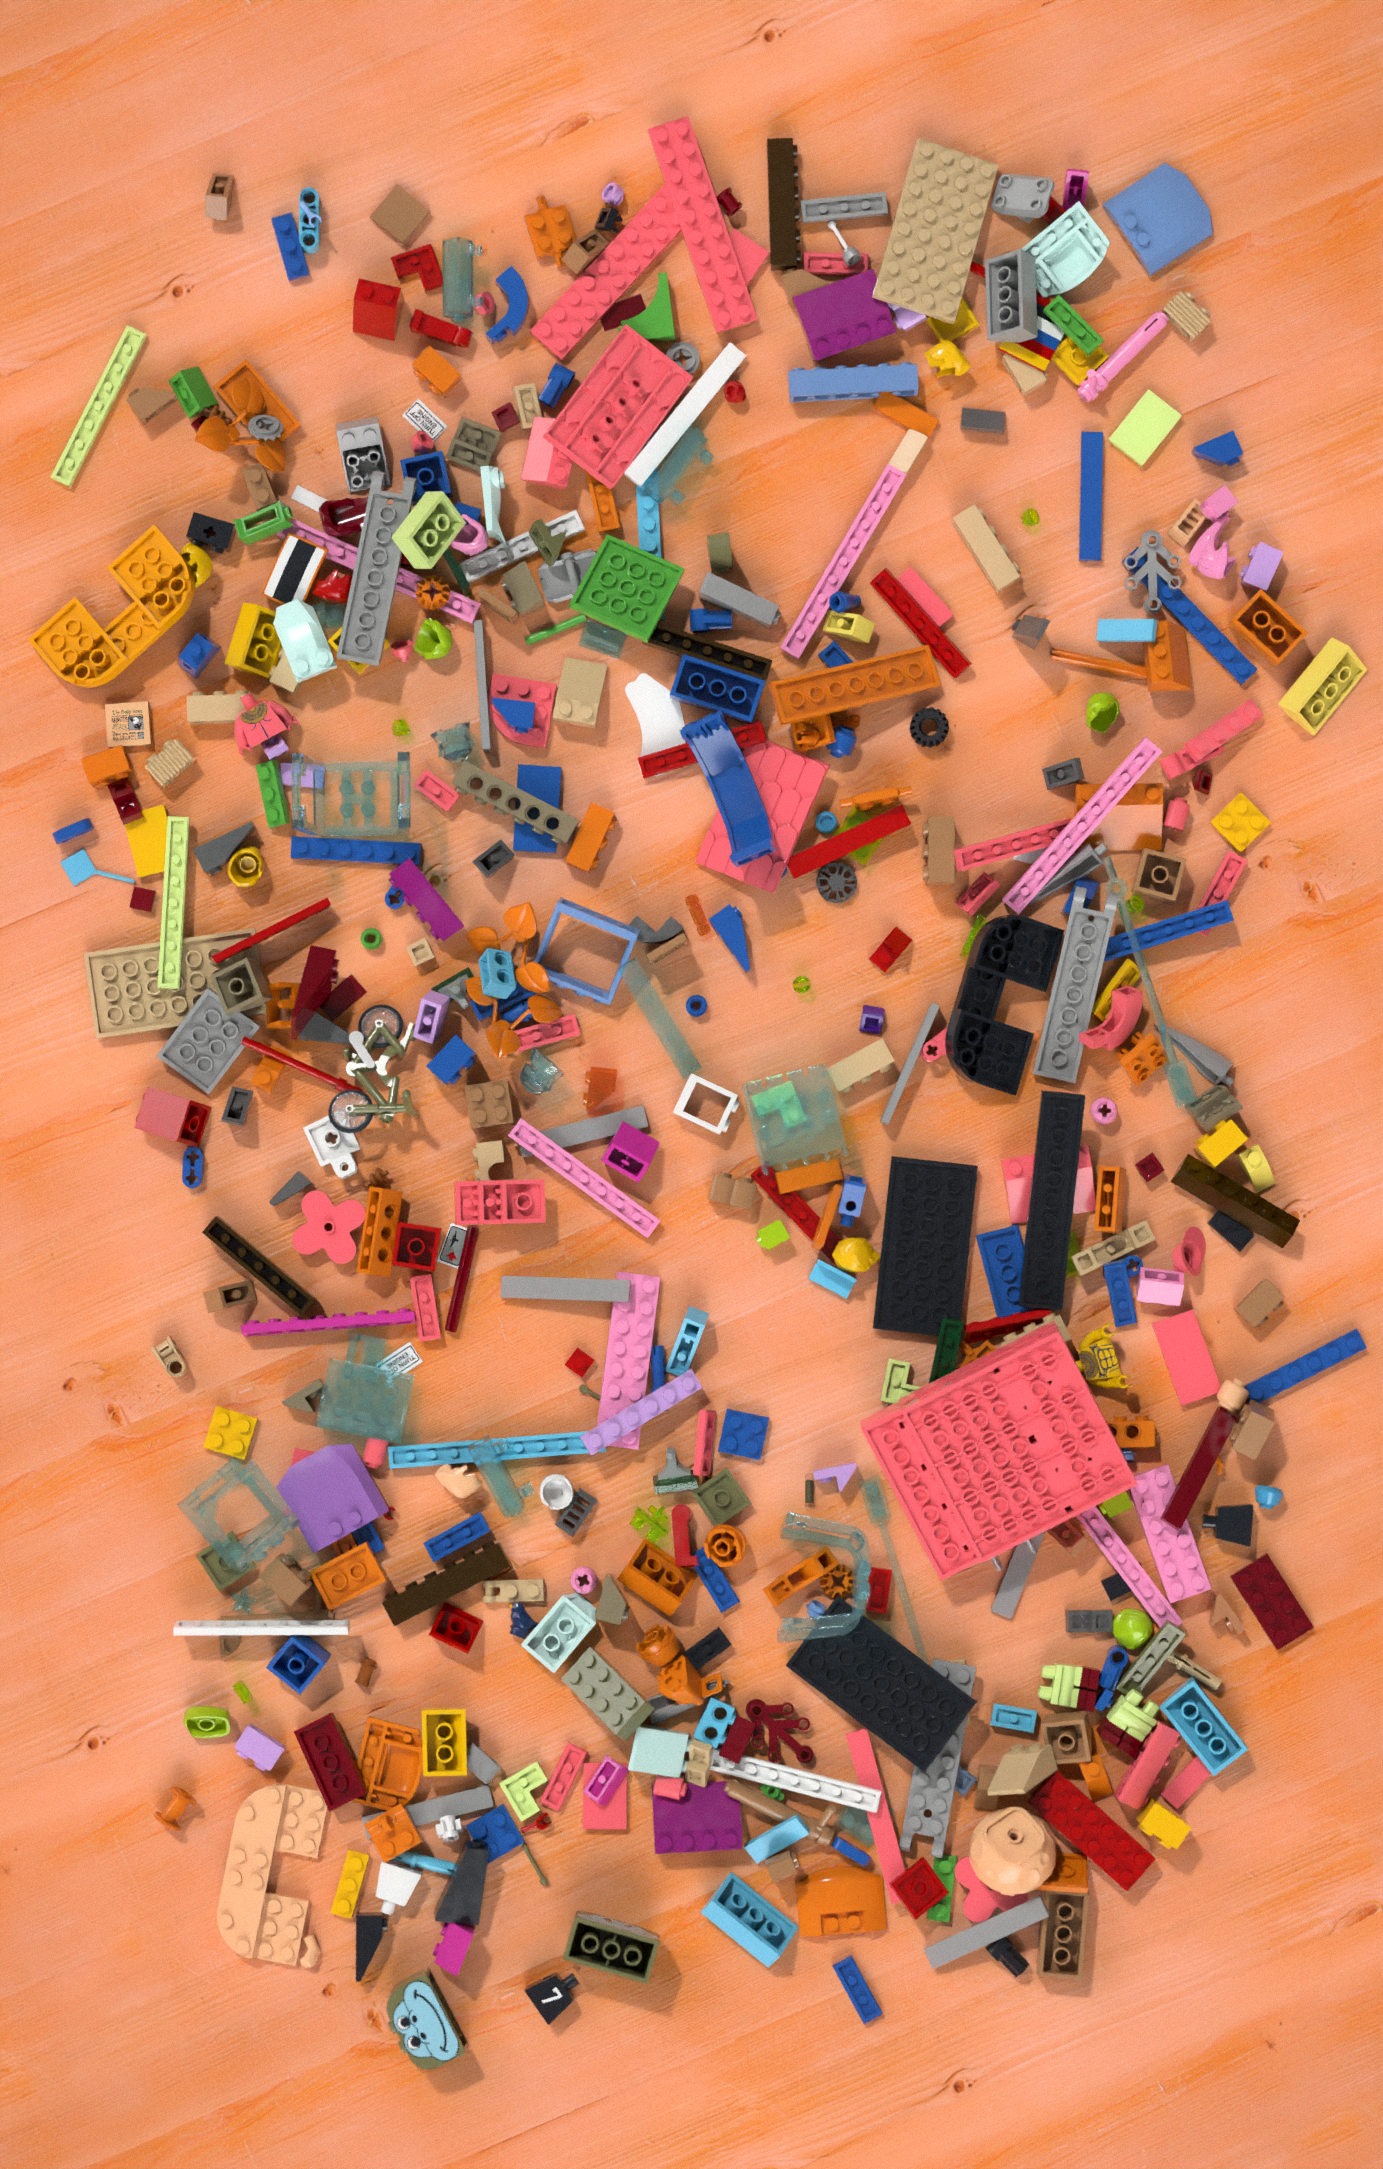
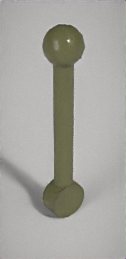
[579,1385,601,1400]
[522,1844,548,1885]

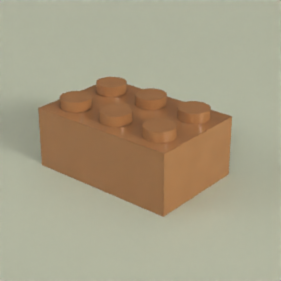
[922,817,955,886]
[258,1553,314,1606]

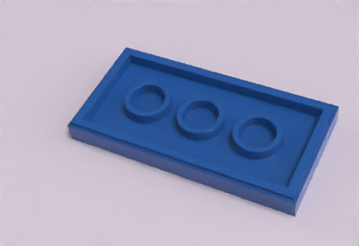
[513,764,561,853]
[976,1225,1037,1318]

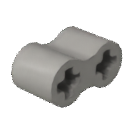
[467,1740,502,1784]

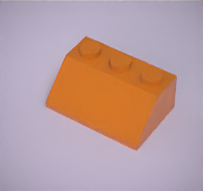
[1143,621,1191,692]
[617,1538,698,1617]

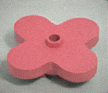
[292,1191,366,1264]
[954,1856,1028,1922]

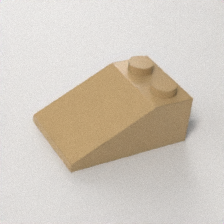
[553,657,608,728]
[987,1743,1058,1796]

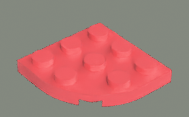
[489,674,557,749]

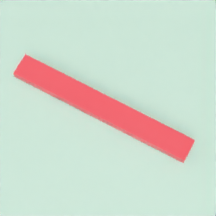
[845,1728,905,1904]

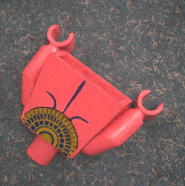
[234,692,299,755]

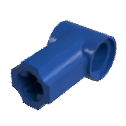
[538,362,576,409]
[690,609,732,633]
[1098,1645,1128,1690]

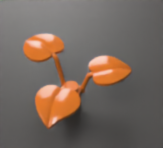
[194,377,285,473]
[467,902,551,993]
[464,977,562,1060]

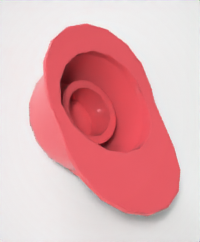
[1172,1226,1206,1276]

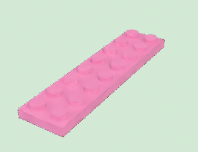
[597,1271,660,1450]

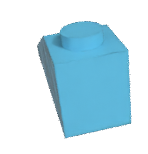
[665,1306,709,1376]

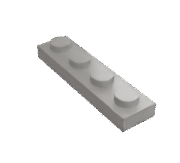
[800,192,888,224]

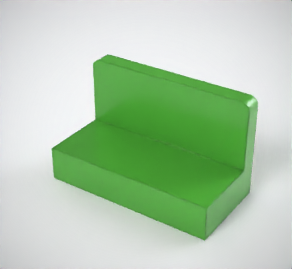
[169,367,218,418]

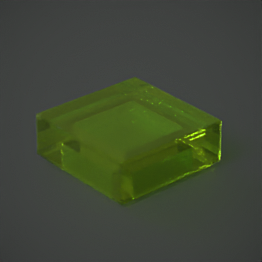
[232,1680,253,1704]

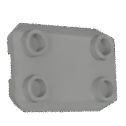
[991,174,1055,223]
[538,549,597,603]

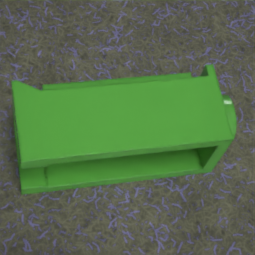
[234,500,293,545]

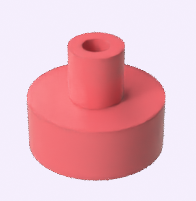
[472,292,495,315]
[411,430,434,453]
[391,639,414,662]

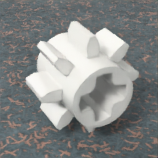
[435,1815,464,1842]

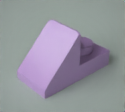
[261,733,289,760]
[813,1462,857,1493]

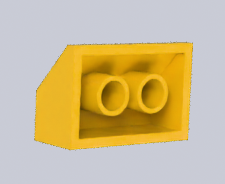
[224,603,282,679]
[422,1707,467,1776]

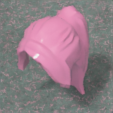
[1188,512,1236,580]
[450,514,489,556]

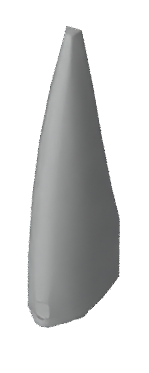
[1028,841,1108,906]
[1153,1023,1234,1087]
[647,1679,730,1725]

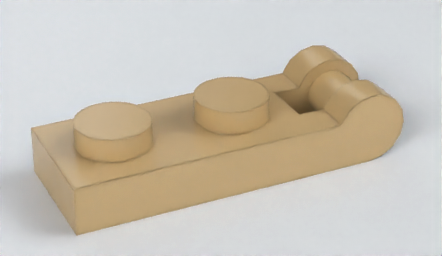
[482,1578,544,1603]

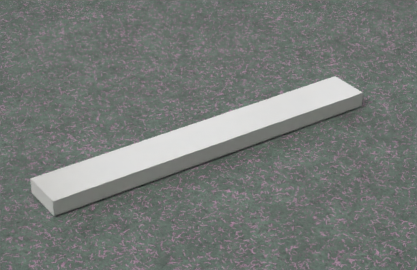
[624,342,746,487]
[173,1620,350,1635]
[710,1747,882,1813]

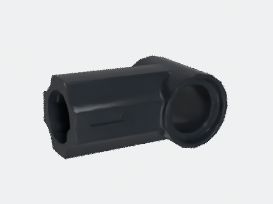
[985,1937,1029,1977]

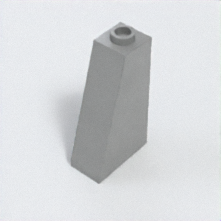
[699,572,781,628]

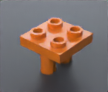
[791,714,836,754]
[1115,1032,1169,1086]

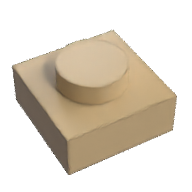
[406,938,435,967]

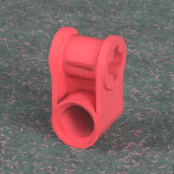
[920,1027,948,1062]

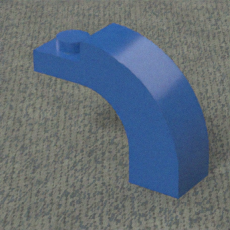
[486,266,529,344]

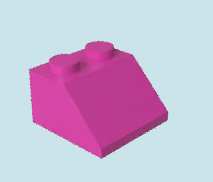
[432,1922,476,1975]

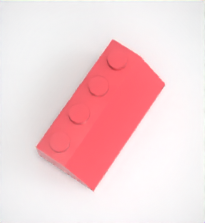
[1113,1718,1181,1810]

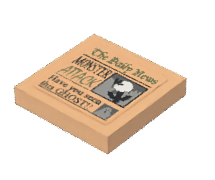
[105,701,152,748]

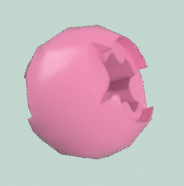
[1090,1097,1118,1125]
[570,1566,598,1594]

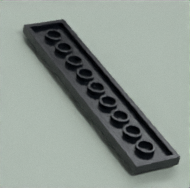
[1018,1090,1086,1310]

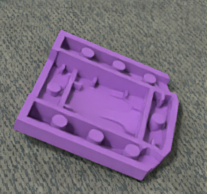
[277,1444,390,1553]

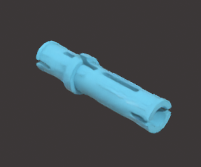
[392,1850,455,1875]

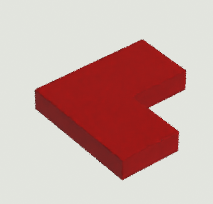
[391,244,445,292]

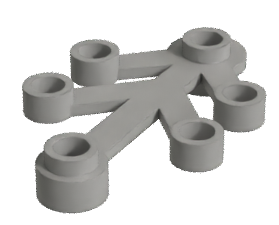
[1124,530,1181,615]

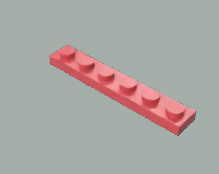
[953,818,1071,871]

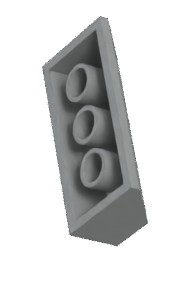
[985,249,1038,343]

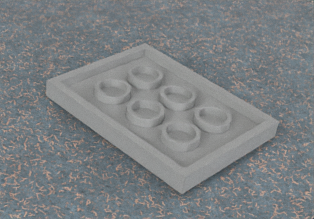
[157,987,261,1094]

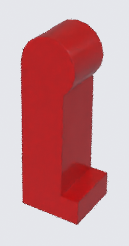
[409,309,473,348]
[672,1504,700,1568]

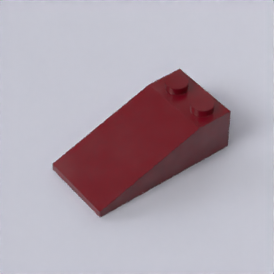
[291,945,339,1041]

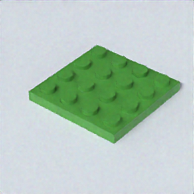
[569,534,685,643]

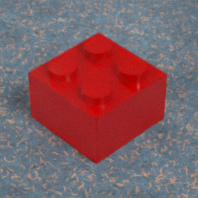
[391,1221,442,1271]

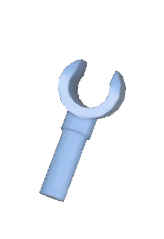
[300,201,322,228]

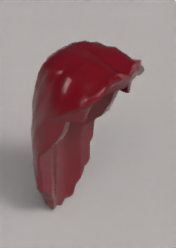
[319,497,368,536]

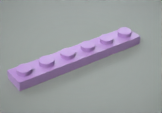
[580,1369,702,1455]

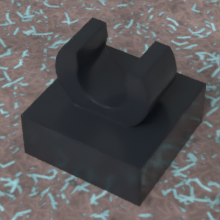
[594,207,623,232]

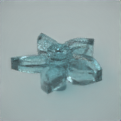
[231,1587,257,1614]

